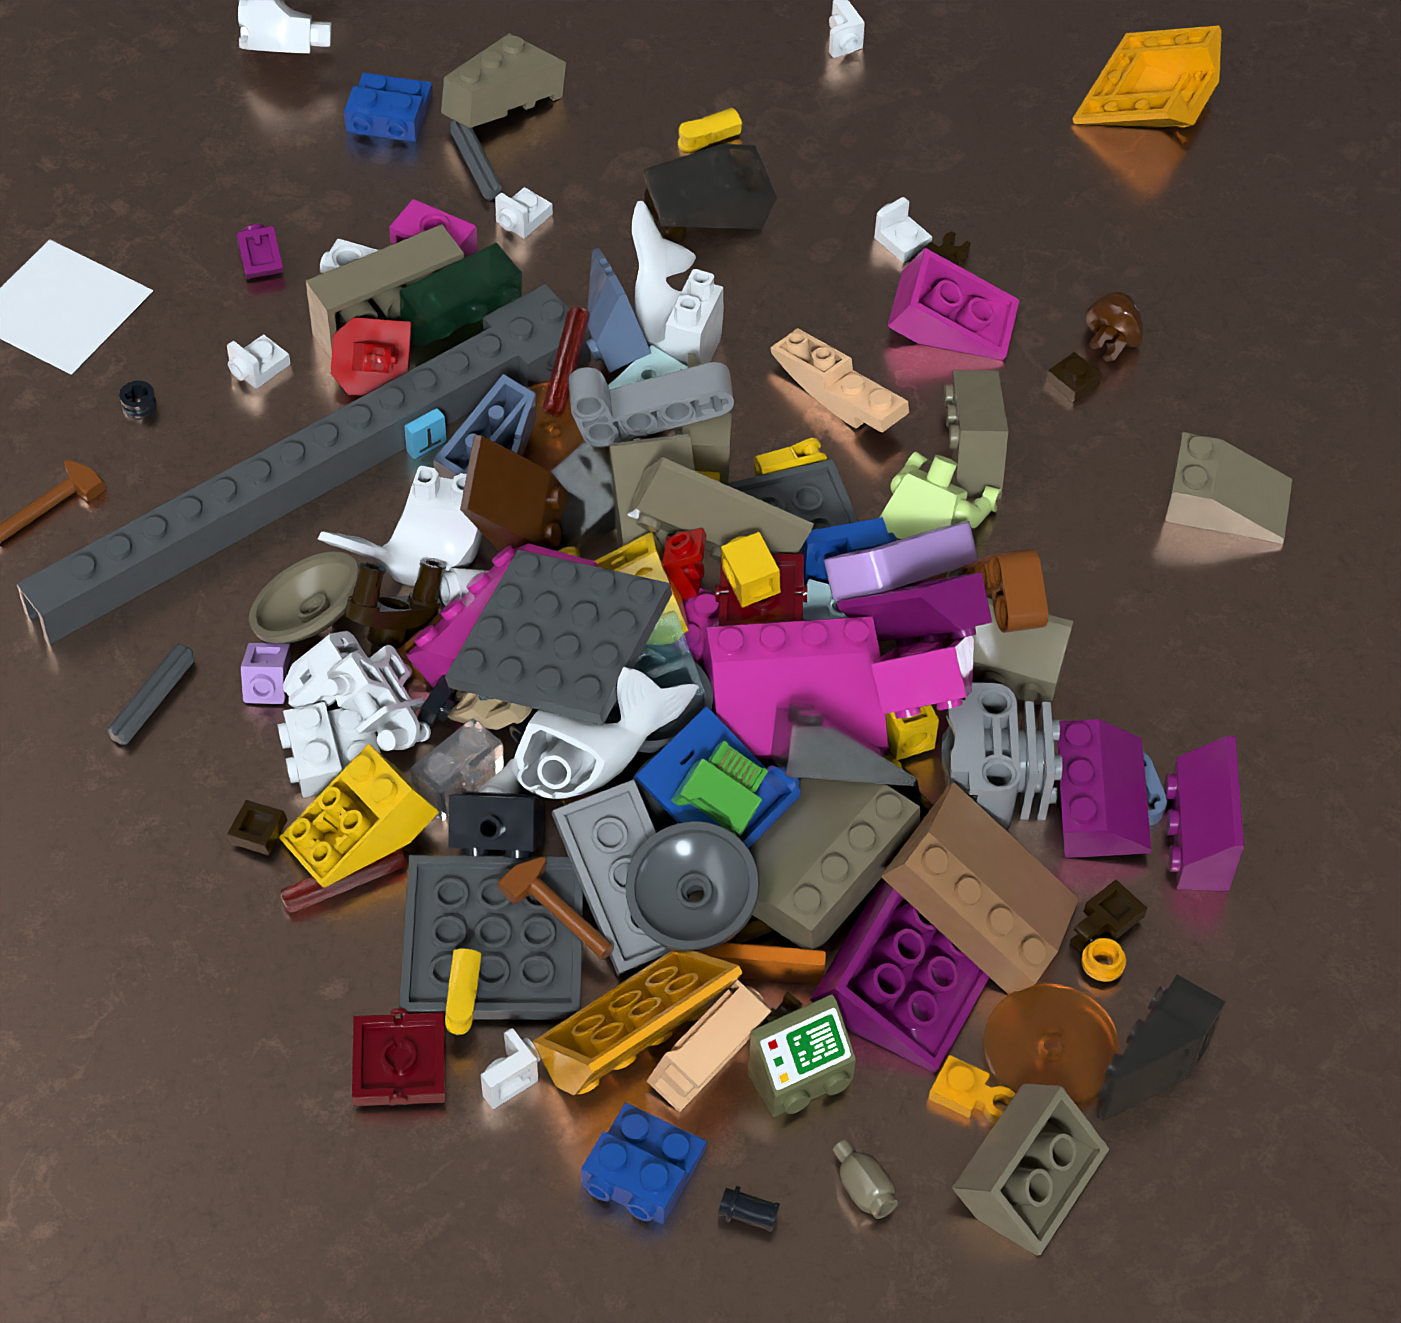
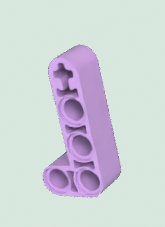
[824,521,978,600]

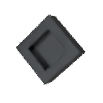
[417,675,457,729]

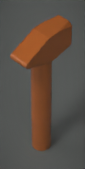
[0,459,106,543]
[497,857,614,960]

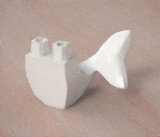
[238,0,331,53]
[632,201,724,366]
[317,466,482,586]
[511,667,698,799]

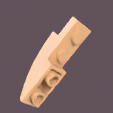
[771,328,909,433]

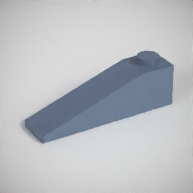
[586,247,651,373]

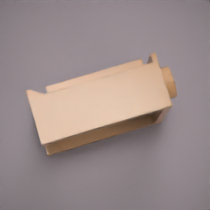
[647,980,771,1113]

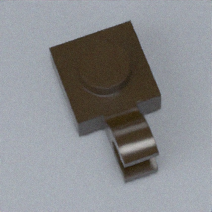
[1070,880,1147,954]

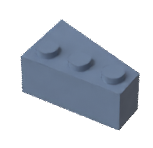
[434,374,537,479]

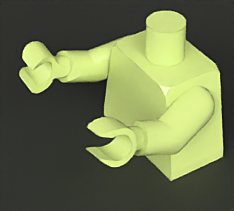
[879,451,1001,539]

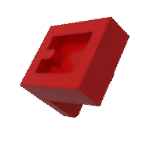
[662,528,707,600]

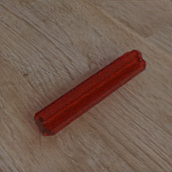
[542,306,590,417]
[280,848,406,913]

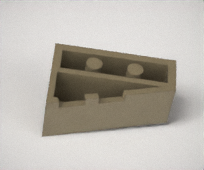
[441,33,566,128]
[943,370,1009,499]

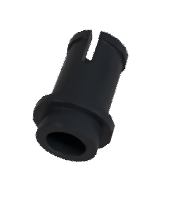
[718,1186,780,1232]

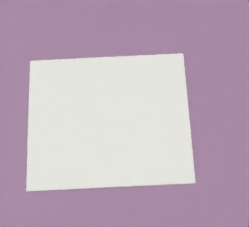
[0,240,154,375]

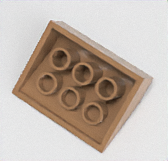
[881,782,1079,995]

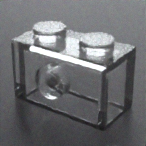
[410,718,504,821]

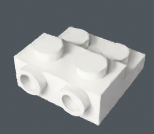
[277,702,381,798]

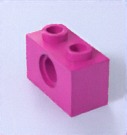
[389,199,478,267]

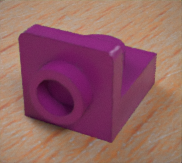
[237,224,283,279]

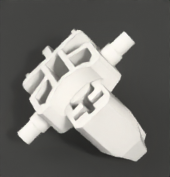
[283,631,431,751]

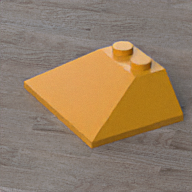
[1072,25,1222,127]

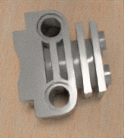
[940,683,1062,831]

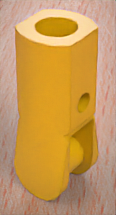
[678,108,742,153]
[753,438,828,476]
[445,949,482,1035]

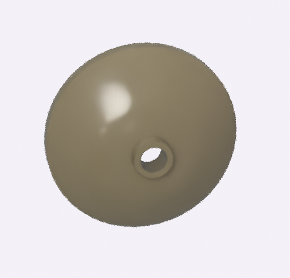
[249,551,359,644]

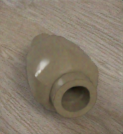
[833,1139,898,1219]

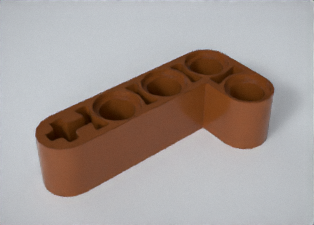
[949,549,1048,633]

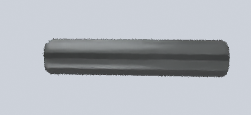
[450,120,503,201]
[107,644,195,745]

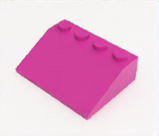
[406,544,600,688]
[702,616,888,760]

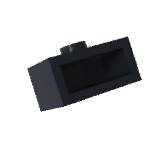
[448,791,545,858]

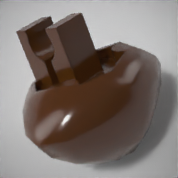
[1085,292,1143,362]

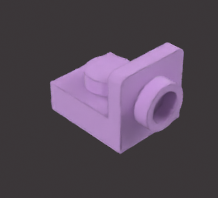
[241,643,291,704]

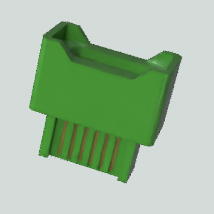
[671,741,768,837]

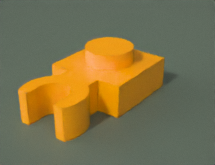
[929,1055,1016,1125]

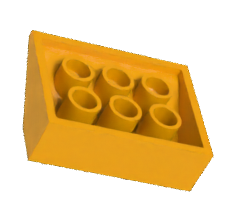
[533,950,742,1095]

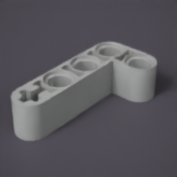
[568,362,734,447]

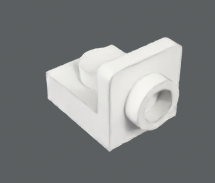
[829,0,865,58]
[495,187,553,239]
[874,197,932,263]
[227,334,291,389]
[481,1028,540,1109]

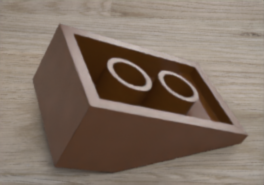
[460,435,568,552]

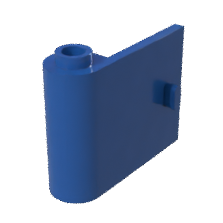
[634,706,801,849]

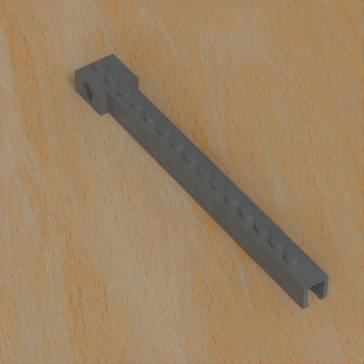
[17,284,591,645]

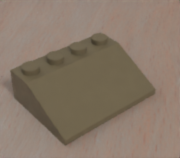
[749,762,920,950]

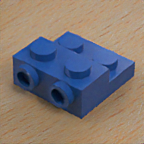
[344,72,433,142]
[802,517,897,585]
[581,1102,707,1225]

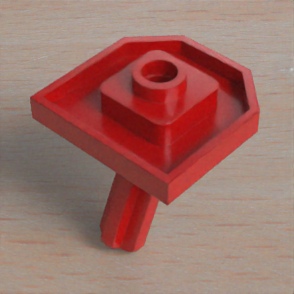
[330,317,413,396]

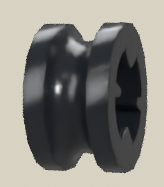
[119,381,157,419]

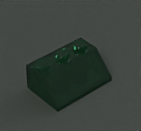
[399,242,522,345]

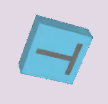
[404,408,447,459]

